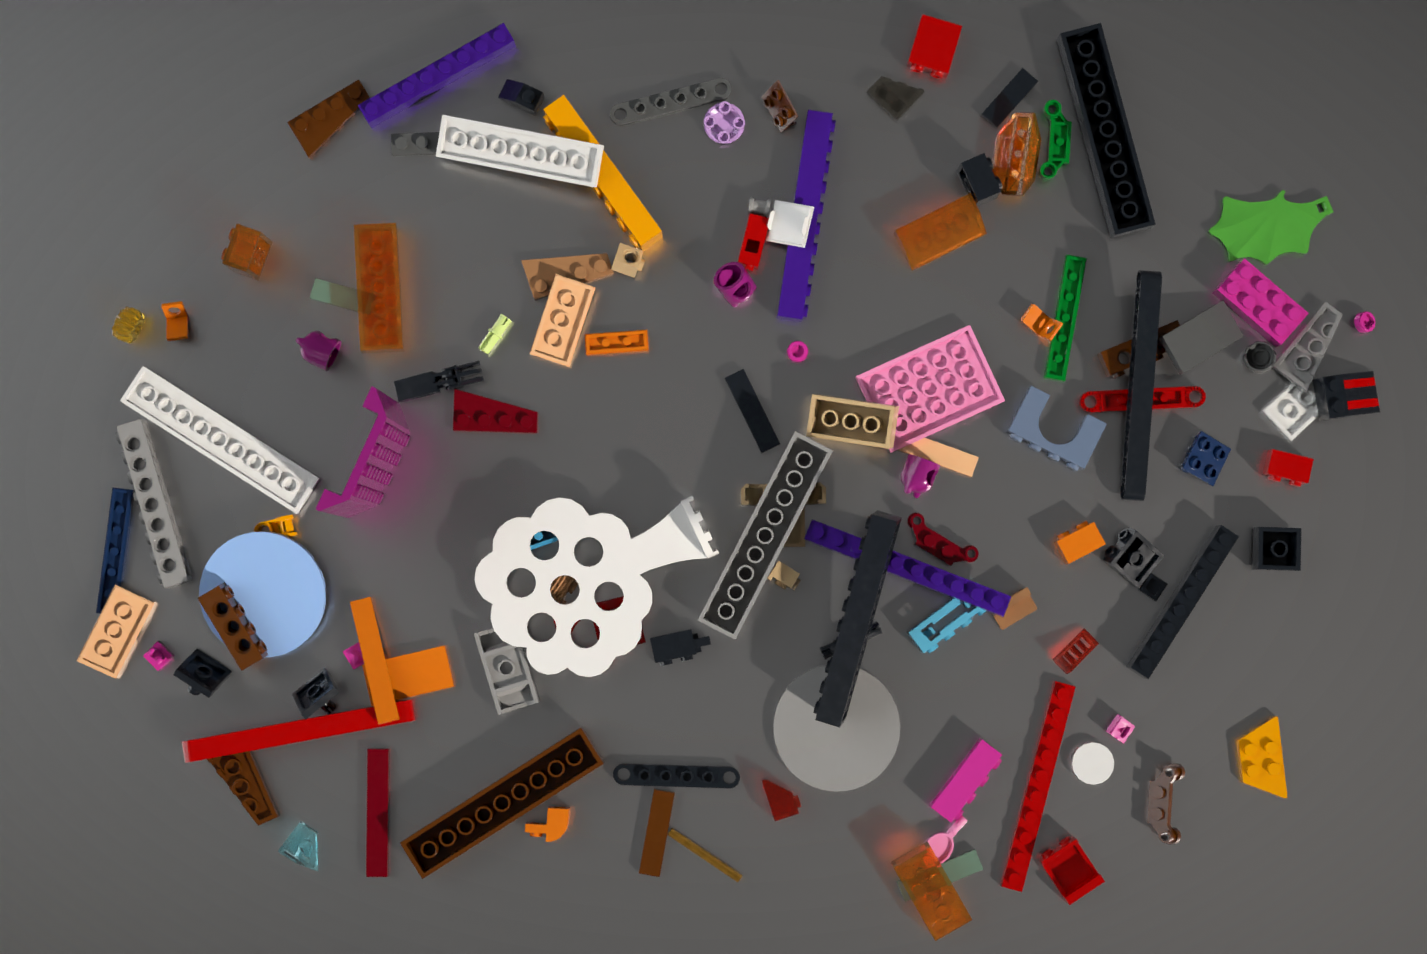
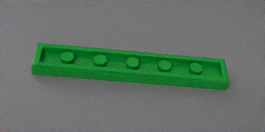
[1044,254,1087,382]

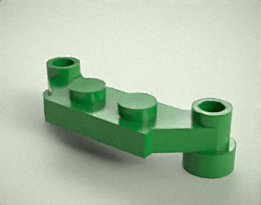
[1039,100,1072,180]

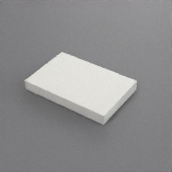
[1261,376,1319,442]

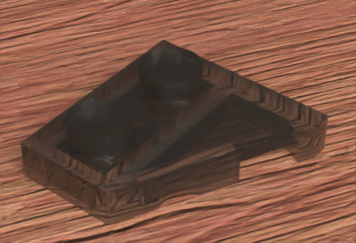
[867,76,925,121]

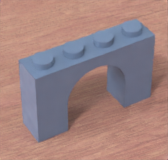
[1007,386,1107,471]

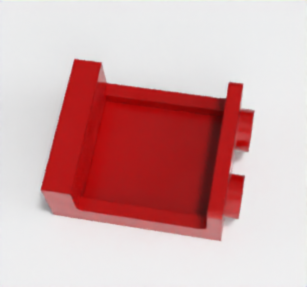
[907,14,962,79]
[1039,836,1105,905]

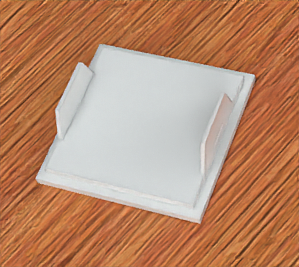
[766,200,814,248]

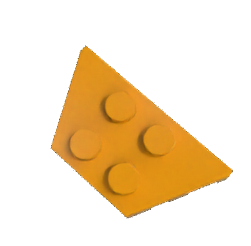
[1237,716,1288,798]

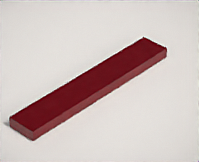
[366,749,390,877]

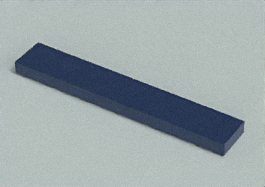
[96,487,135,613]

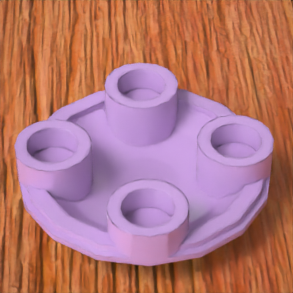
[703,101,745,144]

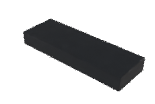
[981,68,1038,129]

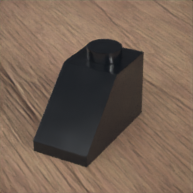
[498,79,545,116]

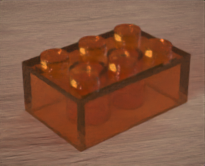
[221,224,273,281]

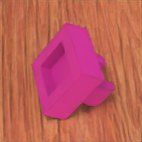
[143,641,174,671]

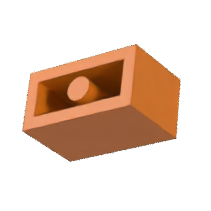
[1054,520,1106,564]

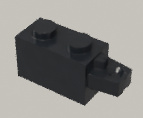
[650,629,711,666]

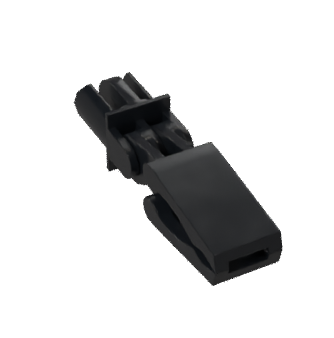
[394,361,484,402]

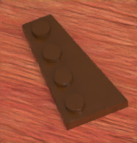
[287,79,370,159]

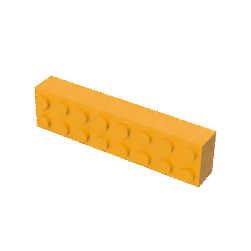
[543,95,663,251]

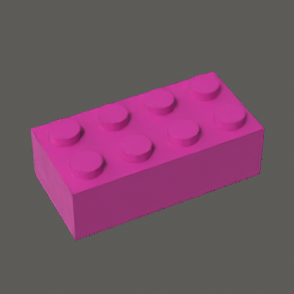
[1212,258,1309,348]

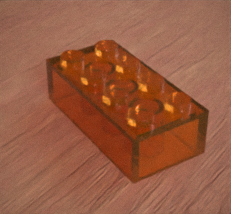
[891,842,972,941]

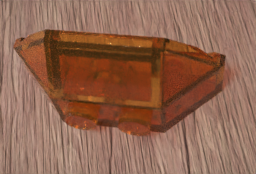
[992,112,1041,196]

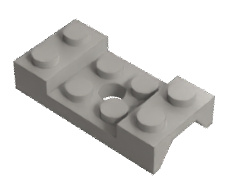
[474,628,540,715]

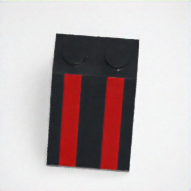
[1313,371,1380,421]

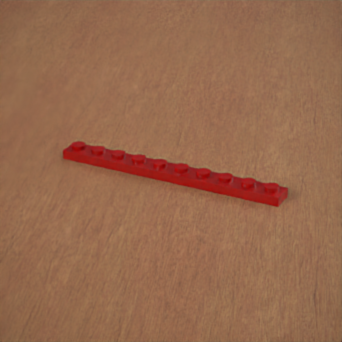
[1000,681,1076,892]

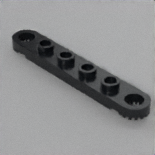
[613,763,740,788]

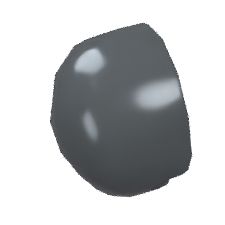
[1244,341,1277,373]

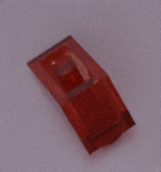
[761,778,801,821]

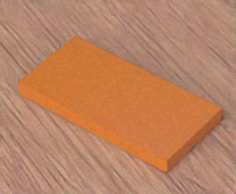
[362,645,454,706]

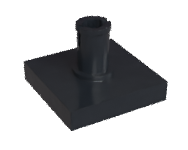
[173,649,232,698]
[292,668,339,719]

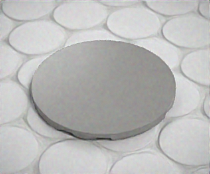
[773,665,900,792]

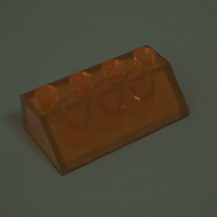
[893,193,987,271]

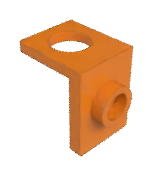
[161,301,188,341]
[1020,304,1063,340]

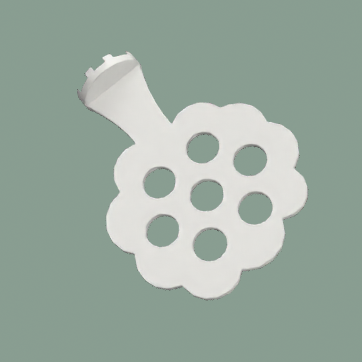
[474,496,719,677]

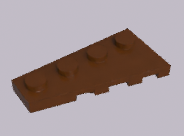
[207,751,279,826]

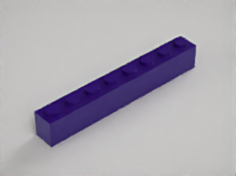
[358,23,516,128]

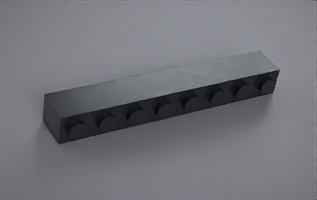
[1126,525,1239,679]

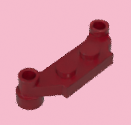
[907,513,979,566]

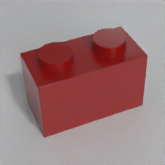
[1262,449,1314,487]

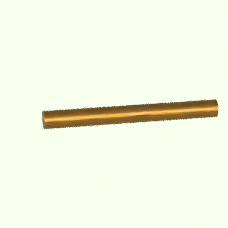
[668,828,742,882]

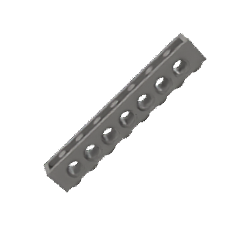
[115,419,193,588]

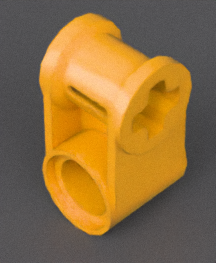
[254,515,297,537]

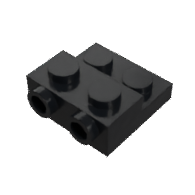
[1103,527,1164,588]

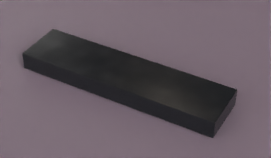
[725,369,780,454]

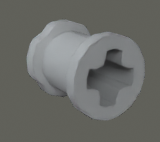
[748,196,771,218]

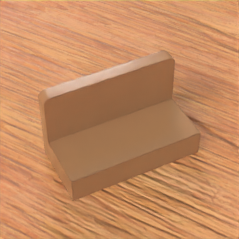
[991,587,1037,630]

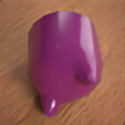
[714,262,757,307]
[296,330,341,371]
[901,454,940,498]

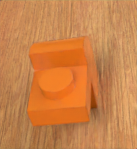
[525,806,570,842]

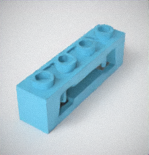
[907,582,986,653]

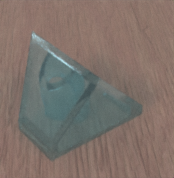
[278,821,318,871]

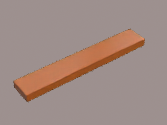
[350,597,400,725]

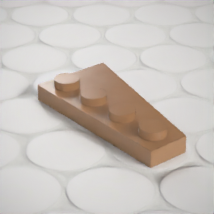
[521,253,614,301]

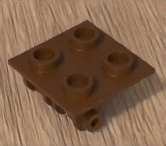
[761,80,799,133]

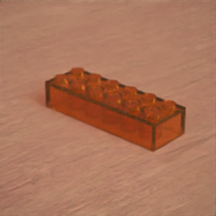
[354,223,404,354]

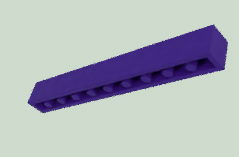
[777,110,836,322]
[804,519,1011,617]

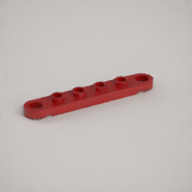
[1079,386,1206,413]

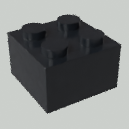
[957,153,1002,209]
[1252,527,1301,571]

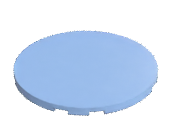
[199,531,326,657]

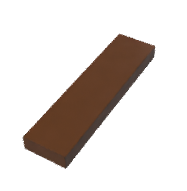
[639,789,675,877]

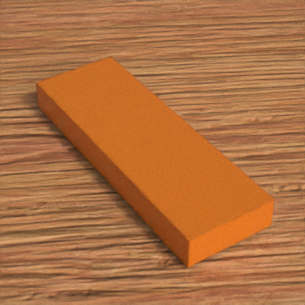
[584,330,649,356]

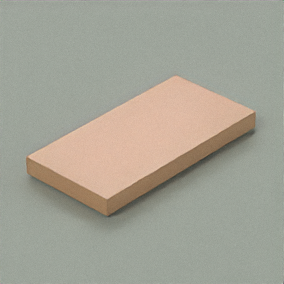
[530,274,596,367]
[76,584,154,679]

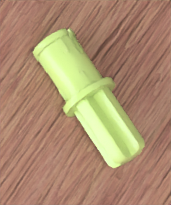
[479,314,512,354]

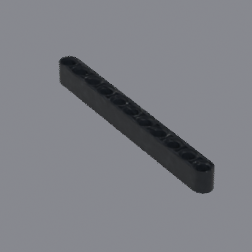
[1120,270,1162,501]

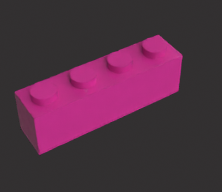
[929,738,1002,823]

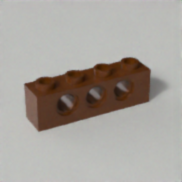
[1097,320,1180,379]
[198,582,268,671]

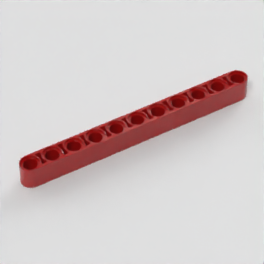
[182,699,416,763]

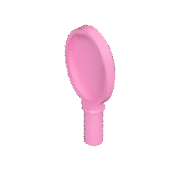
[921,815,968,866]

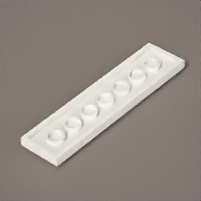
[436,115,604,187]

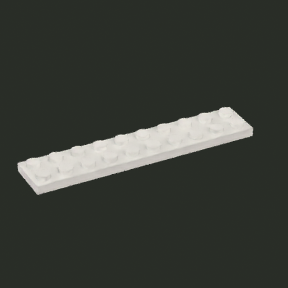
[120,366,320,514]

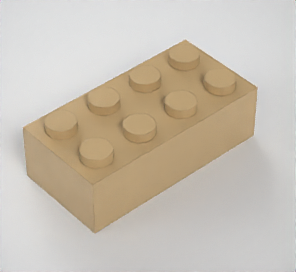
[806,394,899,449]

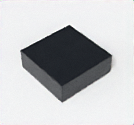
[1138,573,1168,601]

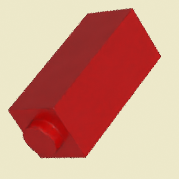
[738,213,769,272]

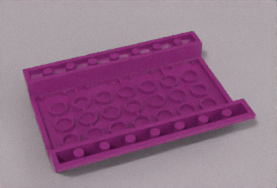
[316,386,411,518]

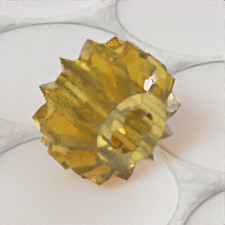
[112,306,145,343]

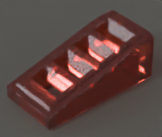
[1052,628,1099,674]

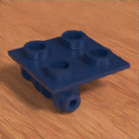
[1181,431,1231,486]

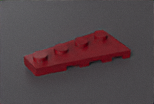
[453,389,538,433]

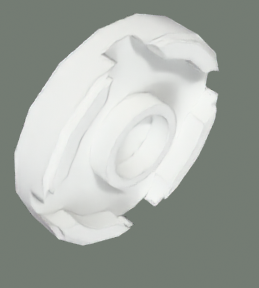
[1071,742,1114,785]

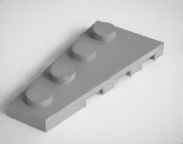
[1272,302,1343,393]

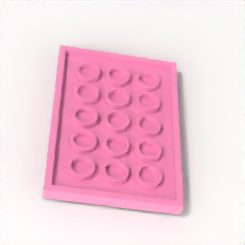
[855,325,1005,453]

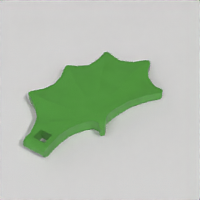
[1208,190,1334,265]

